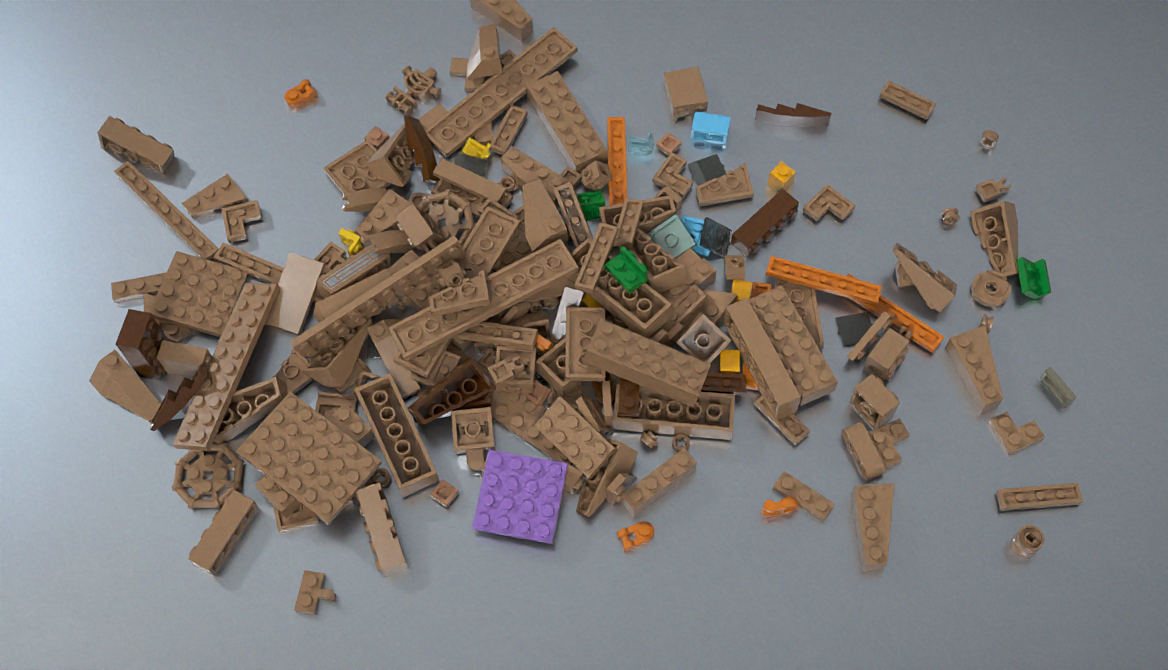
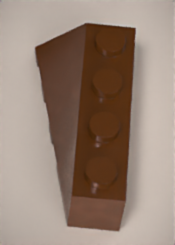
[407,358,496,425]

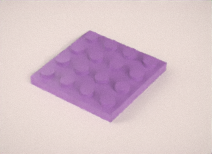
[472,450,568,544]

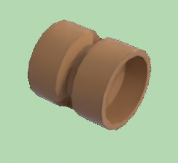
[1010,525,1045,559]

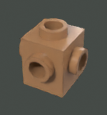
[581,160,612,191]
[435,259,467,289]

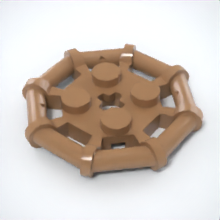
[418,189,475,246]
[171,442,245,510]

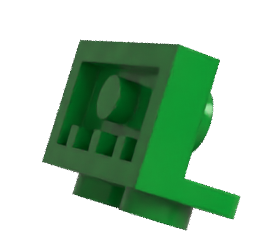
[577,190,605,220]
[605,246,648,294]
[1017,257,1051,300]

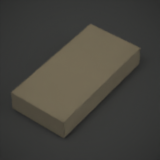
[1041,367,1076,408]

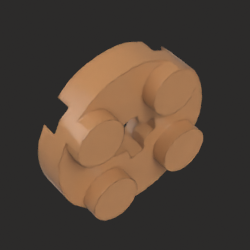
[971,270,1011,308]

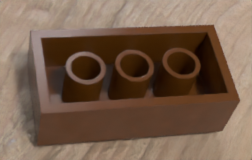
[115,309,169,381]

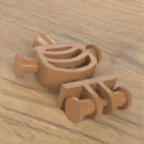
[385,66,442,116]

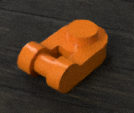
[284,79,317,107]
[762,496,800,518]
[616,521,655,552]

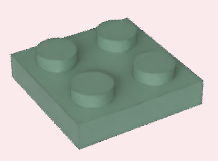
[646,214,697,259]

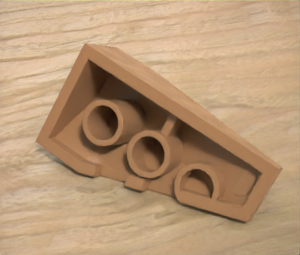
[467,24,503,80]
[367,123,414,187]
[523,179,568,253]
[970,201,1018,277]
[892,243,957,312]
[474,310,550,355]
[366,319,420,399]
[576,437,638,517]

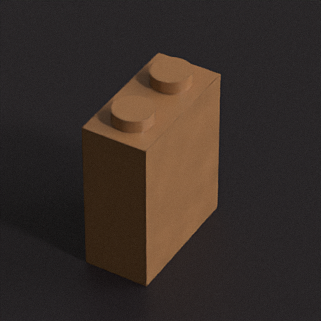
[663,67,708,117]
[156,340,213,378]

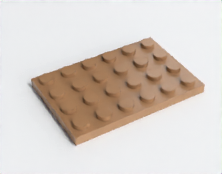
[236,391,382,525]

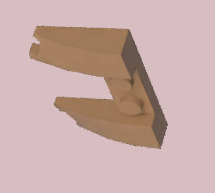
[342,187,414,254]

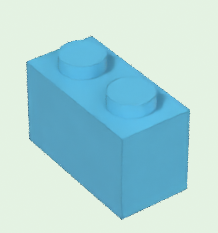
[691,111,731,145]

